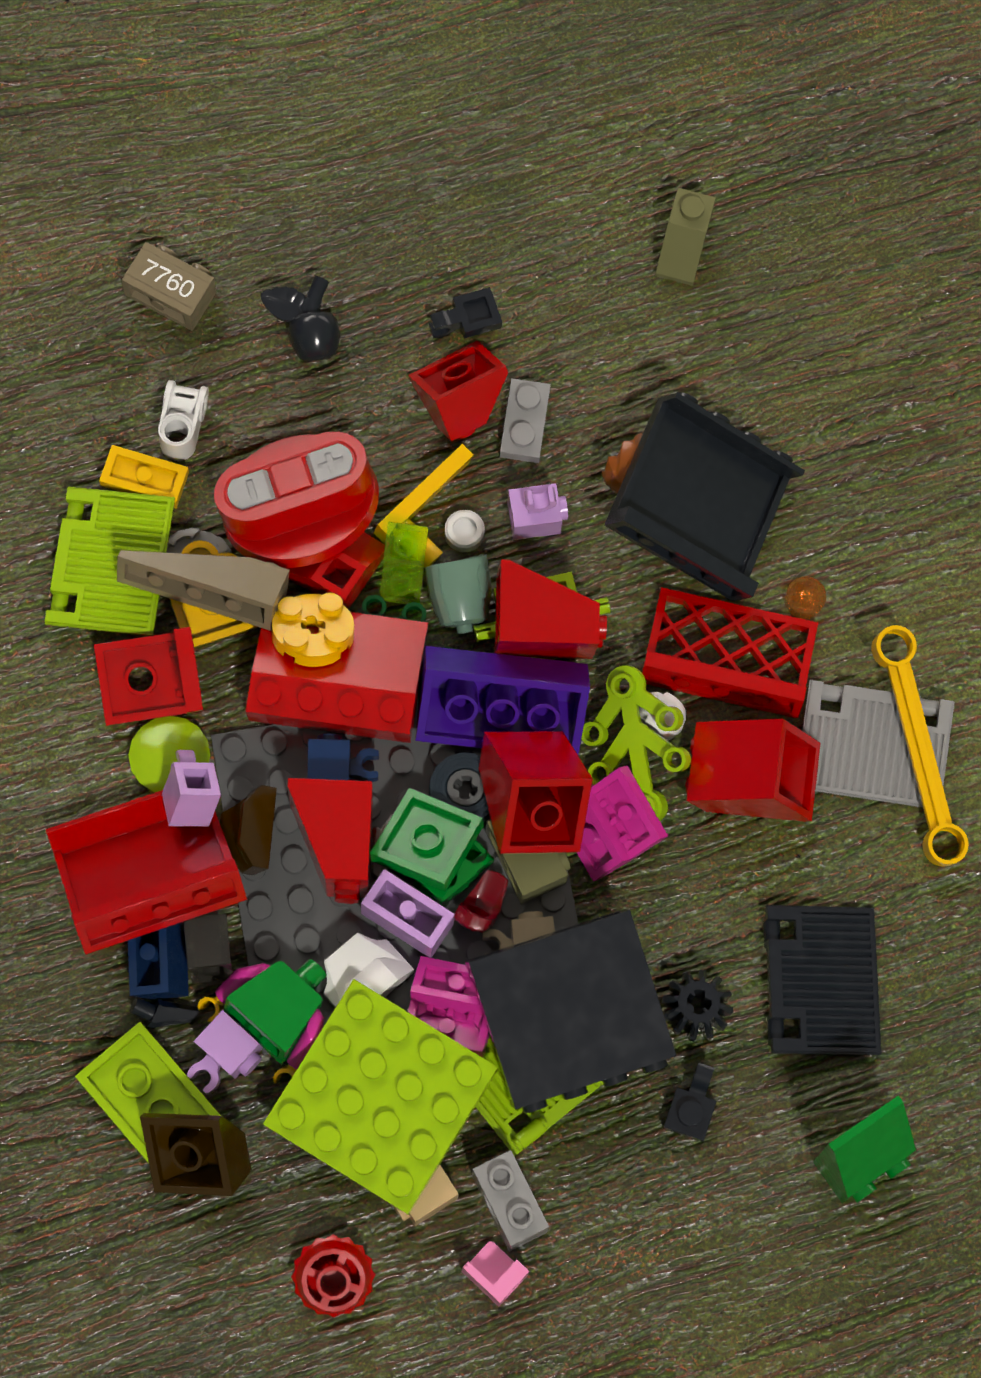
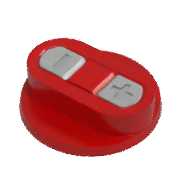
[214,432,379,568]

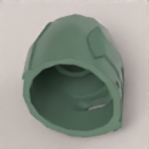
[425,554,492,634]

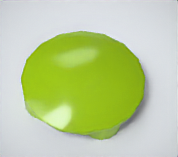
[128,716,211,793]

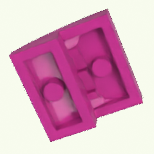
[577,766,668,882]
[407,956,490,1058]

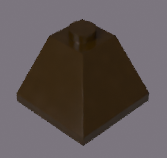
[140,1113,252,1196]

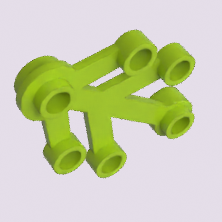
[581,665,691,821]

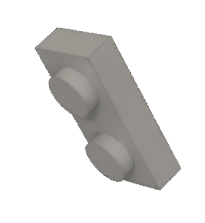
[500,378,551,463]

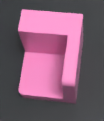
[461,1241,529,1307]

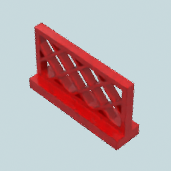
[642,587,819,718]

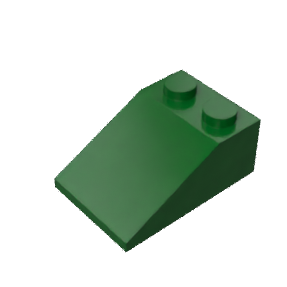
[813,1095,916,1203]

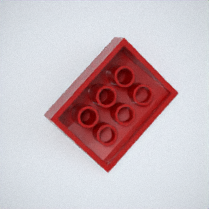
[245,612,428,743]

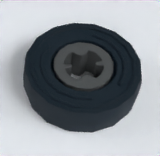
[429,753,490,823]

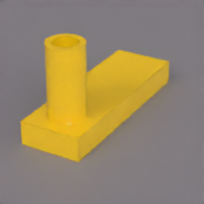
[374,444,473,568]

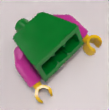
[197,959,326,1084]

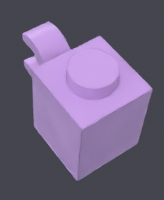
[507,483,568,540]
[162,750,221,827]
[187,1010,263,1095]

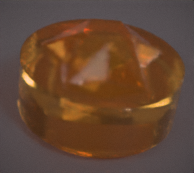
[785,576,826,619]

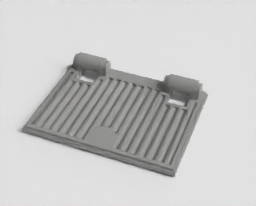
[802,680,955,808]

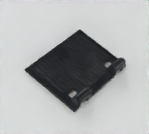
[763,905,882,1055]

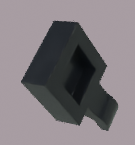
[429,287,502,339]
[663,1063,717,1142]

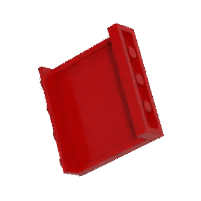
[45,790,247,955]

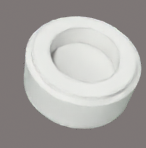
[444,510,485,552]

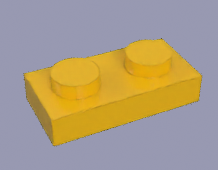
[99,445,189,509]

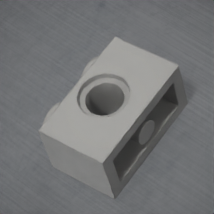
[471,1150,549,1252]

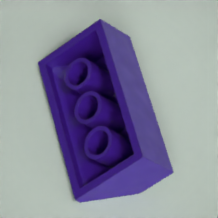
[415,646,590,755]

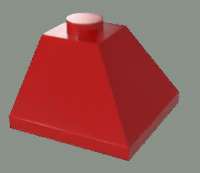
[408,340,508,441]

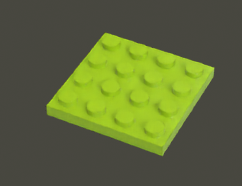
[263,979,498,1215]

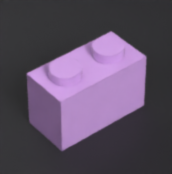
[361,869,455,958]

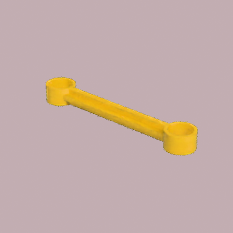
[871,625,969,867]

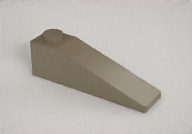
[117,550,290,631]

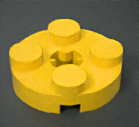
[272,593,354,667]

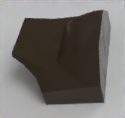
[220,785,277,876]

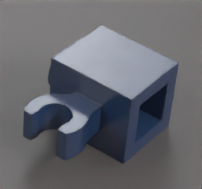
[307,734,379,782]

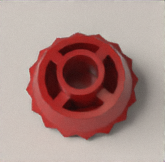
[291,1234,376,1317]

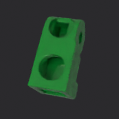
[412,839,494,907]

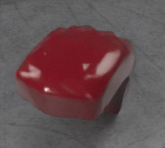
[454,870,508,933]

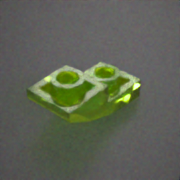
[380,521,429,604]

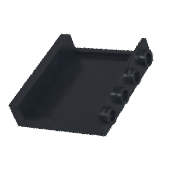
[604,392,805,601]
[465,909,676,1113]

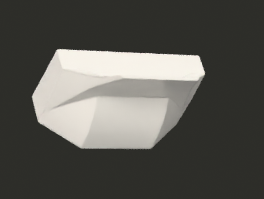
[323,932,414,1008]

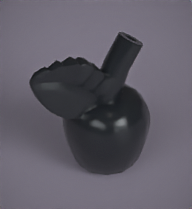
[261,276,340,362]

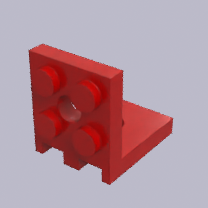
[94,627,204,726]

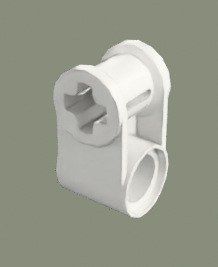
[158,380,209,461]

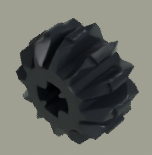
[662,970,733,1042]

